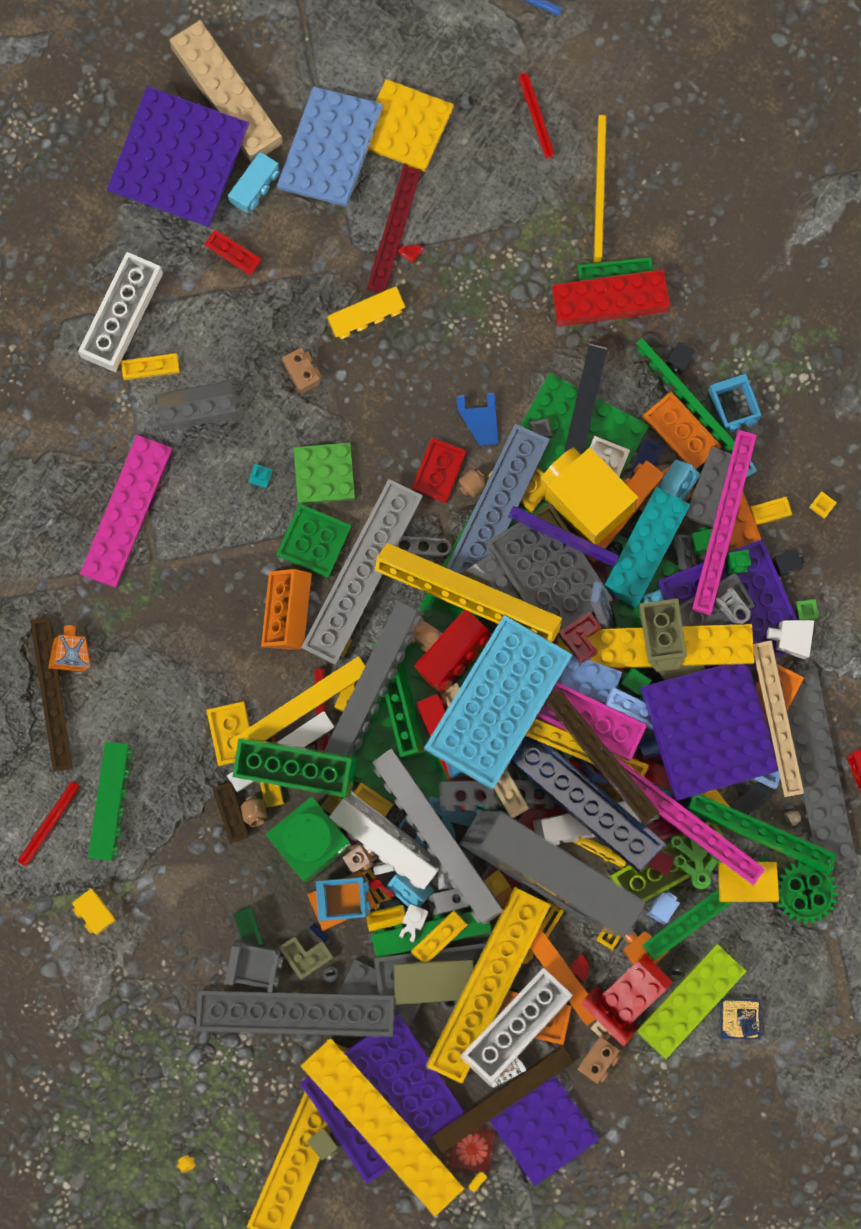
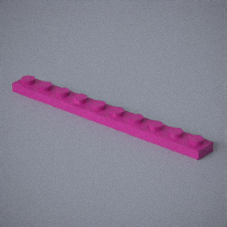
[692,430,757,615]
[594,755,765,885]

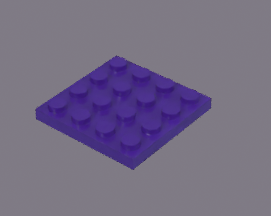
[490,1076,599,1186]

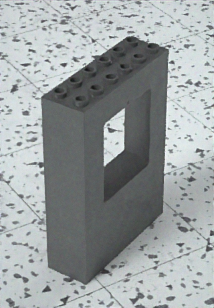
[459,811,646,938]

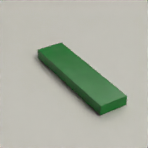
[577,257,653,281]

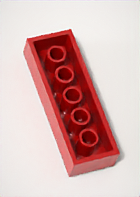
[551,270,670,327]

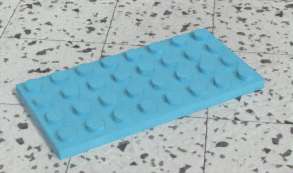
[424,615,572,790]

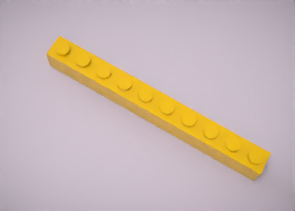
[375,543,562,643]

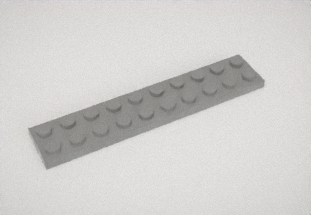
[301,479,423,665]

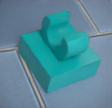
[248,464,273,489]

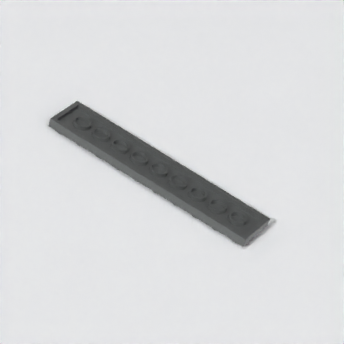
[787,668,856,862]
[196,991,395,1037]

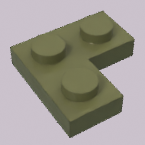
[279,936,333,980]

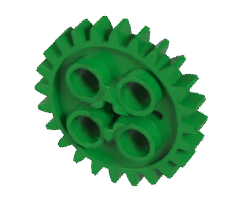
[777,861,839,925]

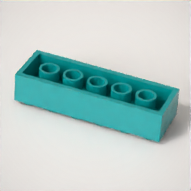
[604,487,690,608]

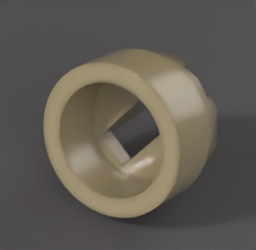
[784,810,801,827]

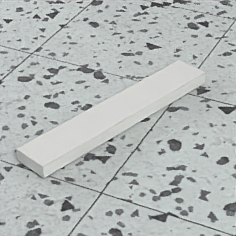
[227,711,335,792]

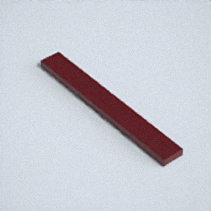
[367,163,422,293]

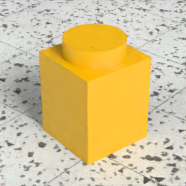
[541,447,638,545]

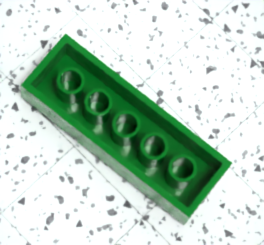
[232,737,357,797]

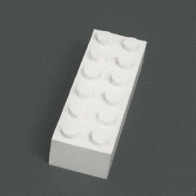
[78,252,163,372]
[329,792,441,890]
[533,801,659,846]
[461,968,573,1086]

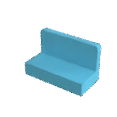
[658,460,701,501]
[386,873,434,908]

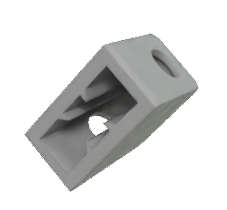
[427,889,467,917]

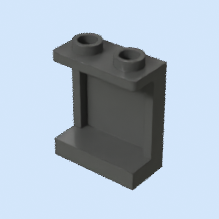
[225,941,283,993]

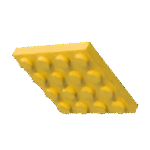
[368,79,454,172]

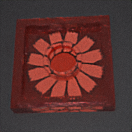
[450,1129,495,1172]

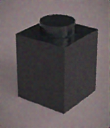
[666,342,695,375]
[772,549,804,577]

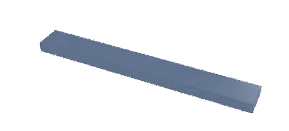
[591,582,614,629]

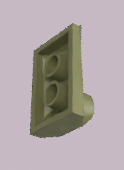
[639,598,687,672]

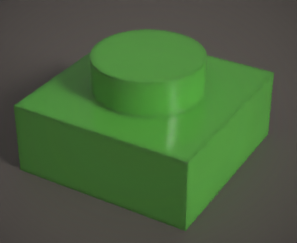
[796,599,818,620]

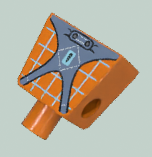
[48,625,90,671]

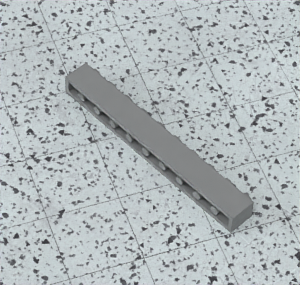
[372,749,504,925]

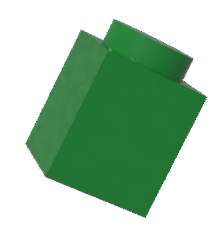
[265,796,351,885]

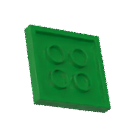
[276,504,352,578]

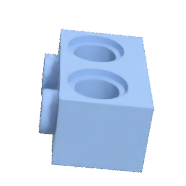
[647,892,679,925]

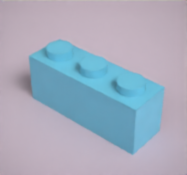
[228,152,280,214]

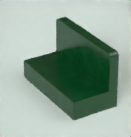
[233,906,265,946]

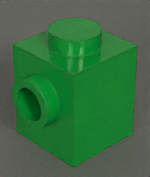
[691,527,712,555]
[620,668,652,699]

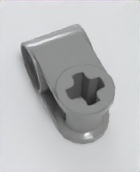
[715,588,750,625]

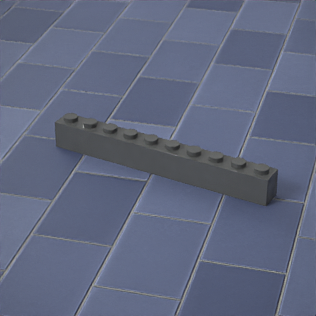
[324,600,424,756]

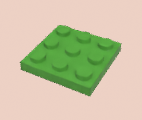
[294,443,355,504]

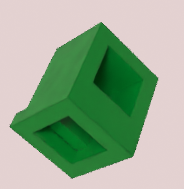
[725,550,751,575]

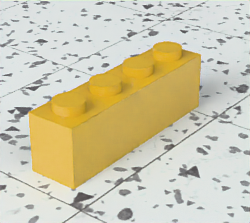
[326,287,405,339]

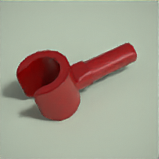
[368,878,395,897]

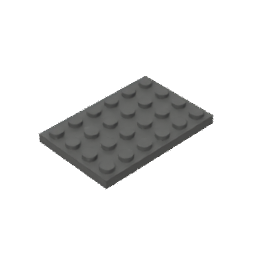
[485,504,613,635]

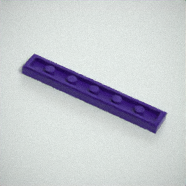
[508,506,618,567]

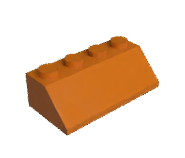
[261,569,311,650]

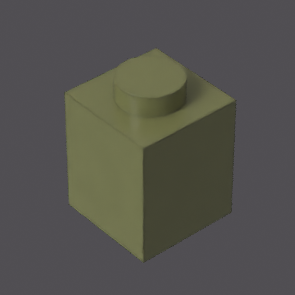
[307,1128,338,1160]

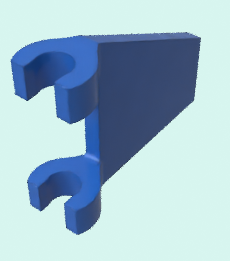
[456,393,498,446]

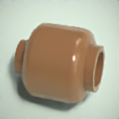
[459,469,487,498]
[241,796,268,827]

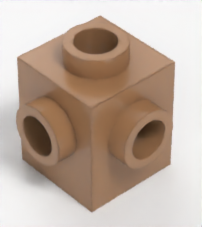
[342,842,378,874]

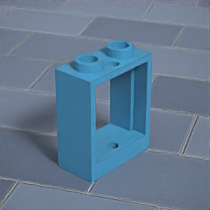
[708,374,761,432]
[316,877,371,921]

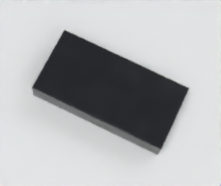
[729,781,772,815]

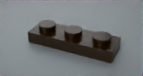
[212,782,249,844]

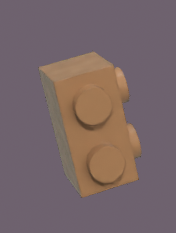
[282,347,322,395]
[411,620,443,652]
[577,1037,620,1083]

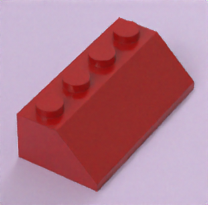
[414,609,492,694]

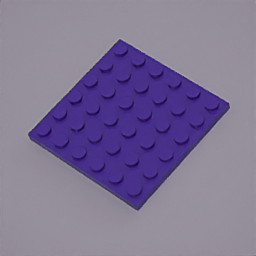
[107,86,249,228]
[657,539,797,669]
[641,664,779,801]
[300,1014,464,1184]

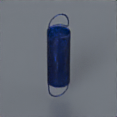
[306,920,332,945]

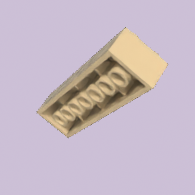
[169,20,283,163]

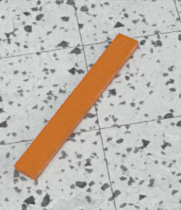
[495,886,596,1026]

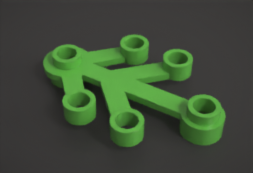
[670,814,721,889]

